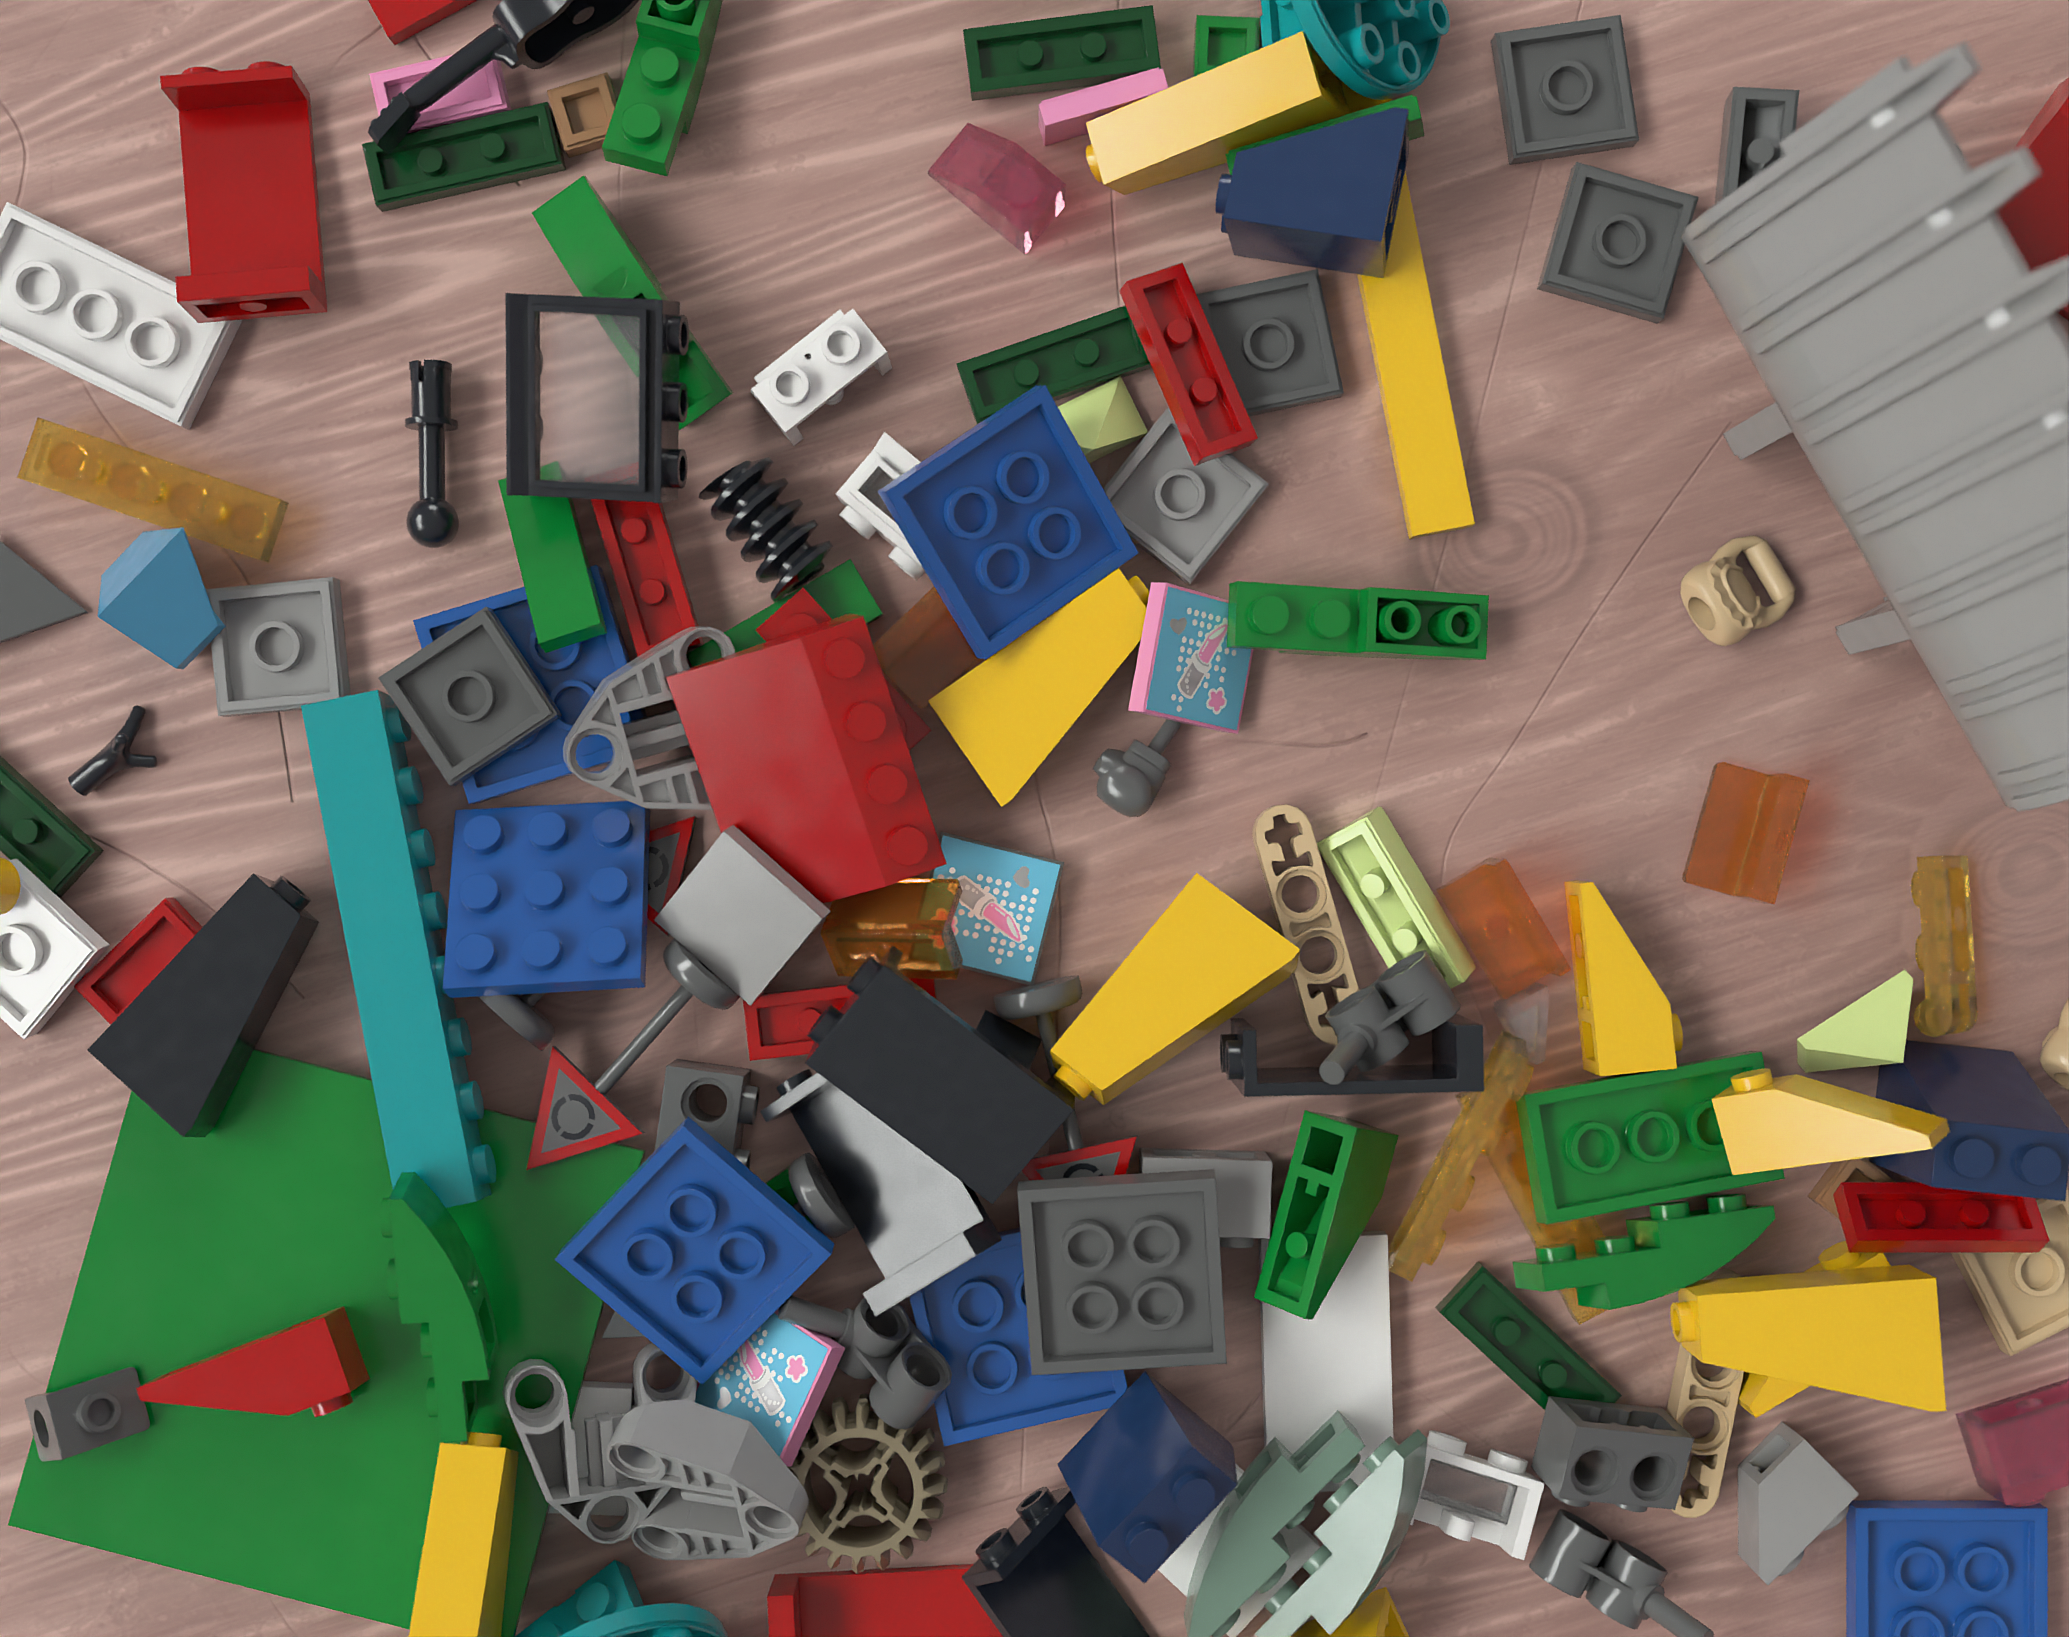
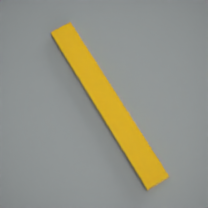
[1341,81,1475,539]

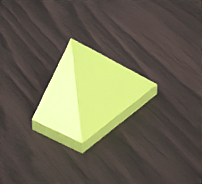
[1058,376,1148,463]
[1797,969,1914,1073]

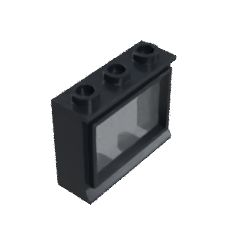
[505,293,689,503]

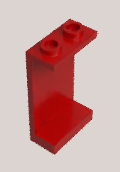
[160,61,328,323]
[767,1564,1003,1637]

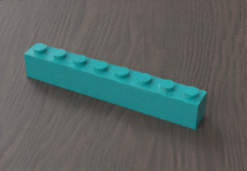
[301,690,496,1208]

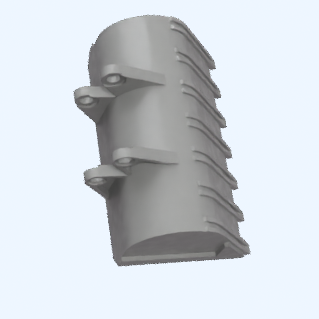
[1681,41,2069,812]

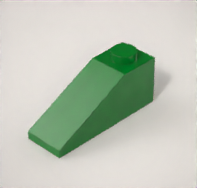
[1254,1110,1399,1320]

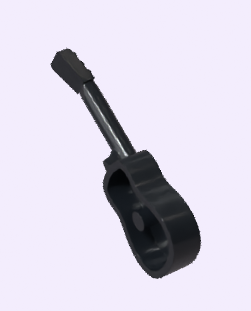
[368,0,639,155]

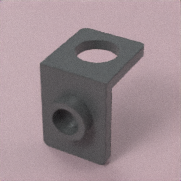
[25,1367,150,1461]

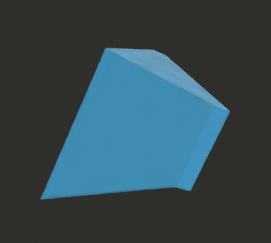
[97,527,226,669]

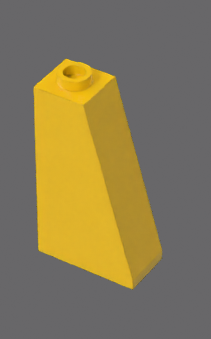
[1085,31,1350,195]
[928,568,1149,807]
[1050,873,1301,1105]
[1670,1264,1946,1412]
[409,1432,519,1637]

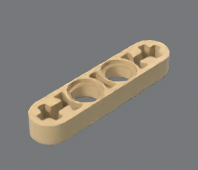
[1252,805,1359,1045]
[1666,1267,1744,1518]

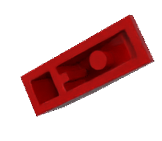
[136,1306,370,1418]

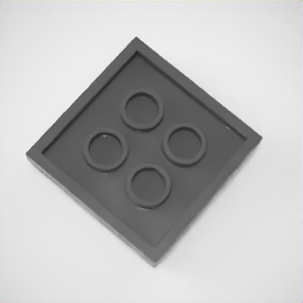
[1017,1169,1227,1375]

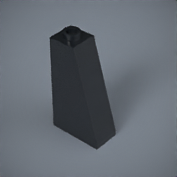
[87,873,319,1137]

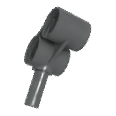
[1319,950,1461,1085]
[778,1295,952,1429]
[1529,1509,1714,1637]

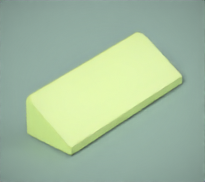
[1317,806,1476,988]

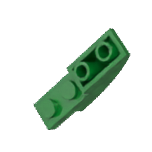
[602,0,723,177]
[532,175,733,430]
[1227,581,1489,660]
[380,1172,499,1443]
[1513,1193,1776,1310]

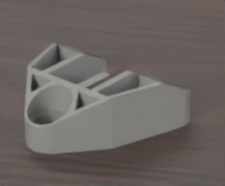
[563,626,735,810]
[503,1343,697,1544]
[606,1399,809,1560]

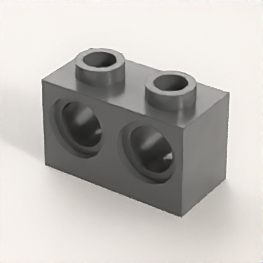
[655,1059,760,1169]
[1531,1396,1694,1512]

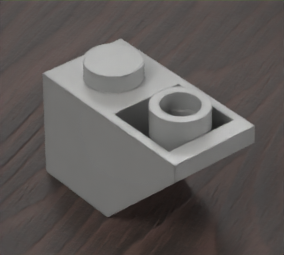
[1738,1422,1859,1585]

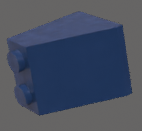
[1215,107,1409,278]
[1869,1039,2069,1201]
[1057,1371,1238,1584]

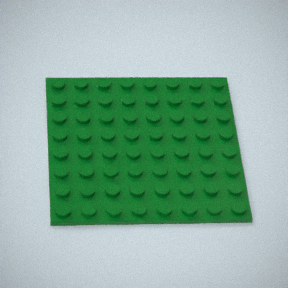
[8,1049,646,1637]

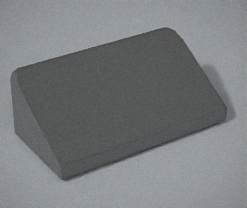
[1715,87,1799,205]

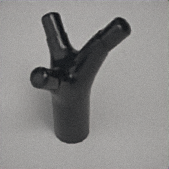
[68,706,157,796]

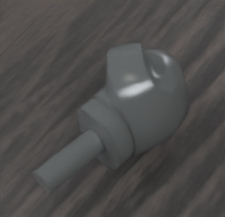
[1093,719,1181,817]

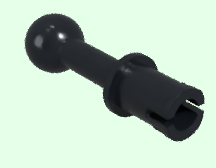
[405,360,459,548]

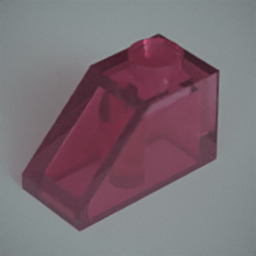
[928,123,1066,255]
[1955,1378,2069,1507]

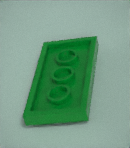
[1515,1051,1785,1225]

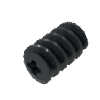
[699,457,833,602]

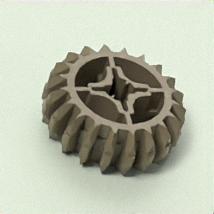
[788,1393,948,1574]

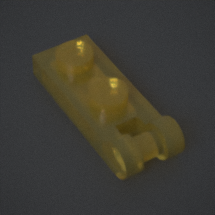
[1911,855,1978,1037]

